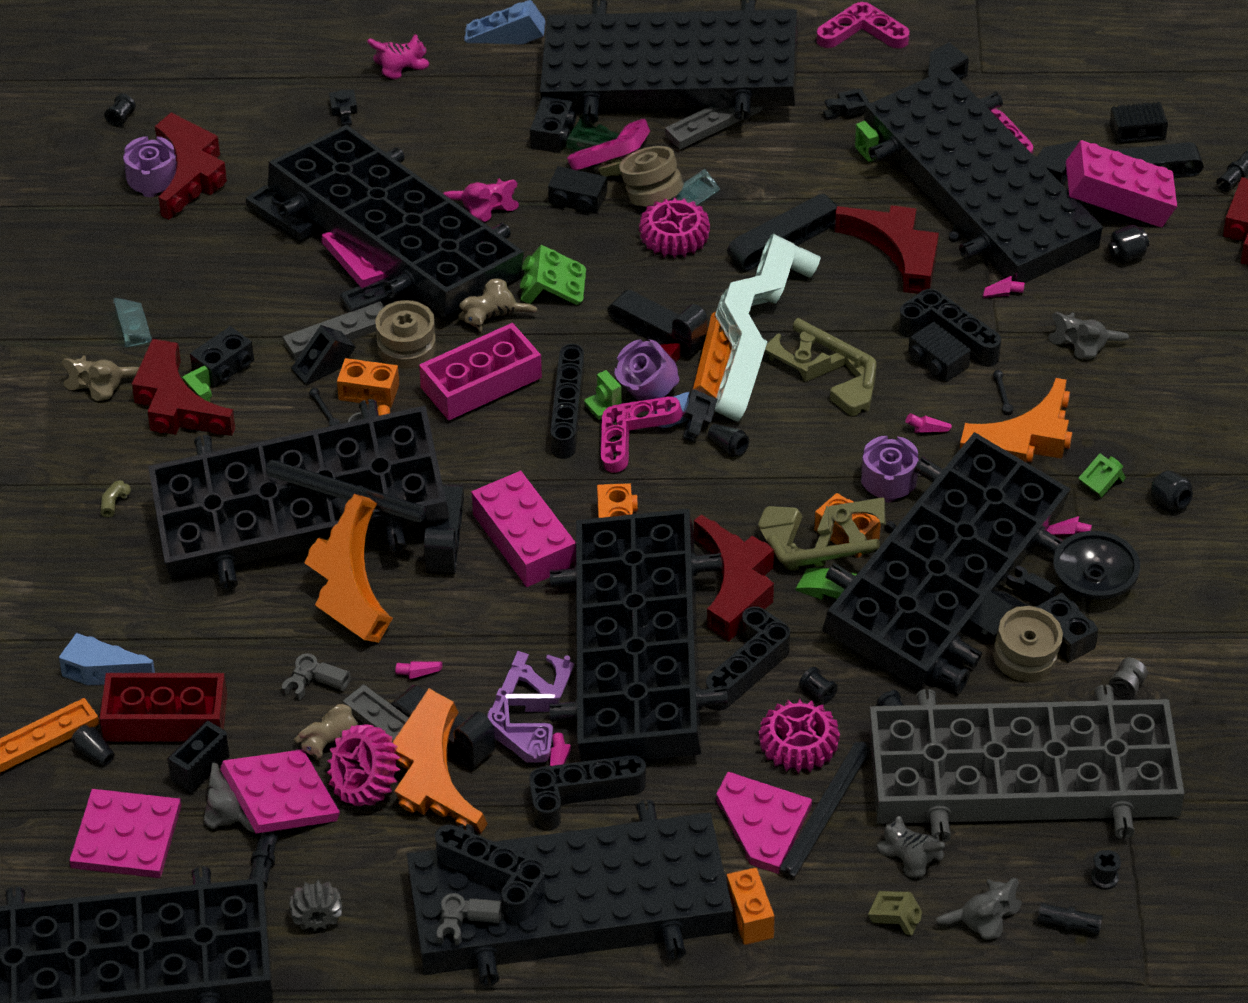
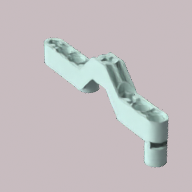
[714,234,820,422]

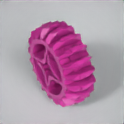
[639,197,710,259]
[759,699,840,774]
[327,724,401,806]

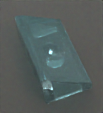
[668,169,720,206]
[113,298,152,347]

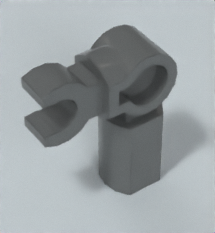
[282,653,351,700]
[437,893,502,945]

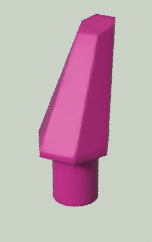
[983,276,1024,298]
[906,413,952,433]
[1047,517,1092,537]
[396,661,443,679]
[550,733,571,766]

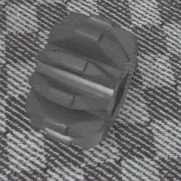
[289,880,343,931]

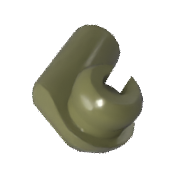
[101,480,131,518]

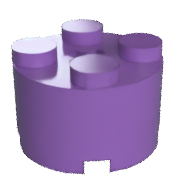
[123,136,177,197]
[615,339,679,401]
[861,436,919,503]

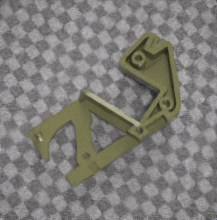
[764,318,877,416]
[758,497,886,571]

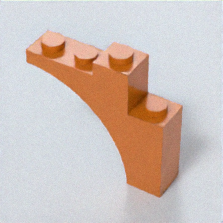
[960,378,1072,463]
[304,494,393,643]
[393,689,488,833]

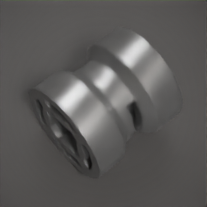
[1109,657,1148,699]

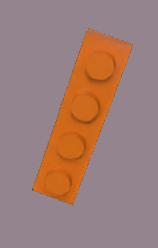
[693,312,732,398]
[0,698,100,773]

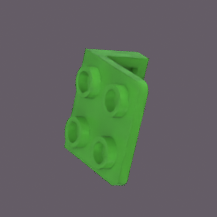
[520,245,586,305]

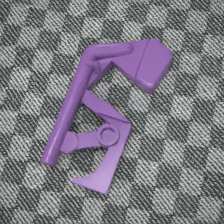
[488,651,575,763]

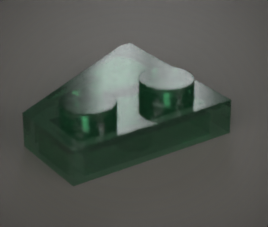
[567,116,619,151]

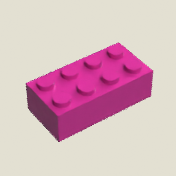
[1066,140,1177,228]
[419,323,542,420]
[471,471,576,587]

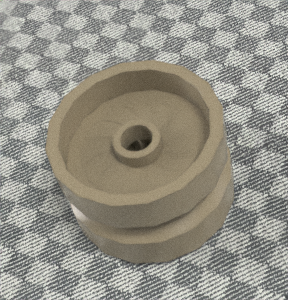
[619,146,684,206]
[375,300,436,369]
[992,606,1063,682]

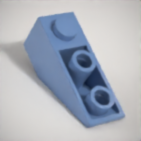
[465,0,545,44]
[59,633,155,685]

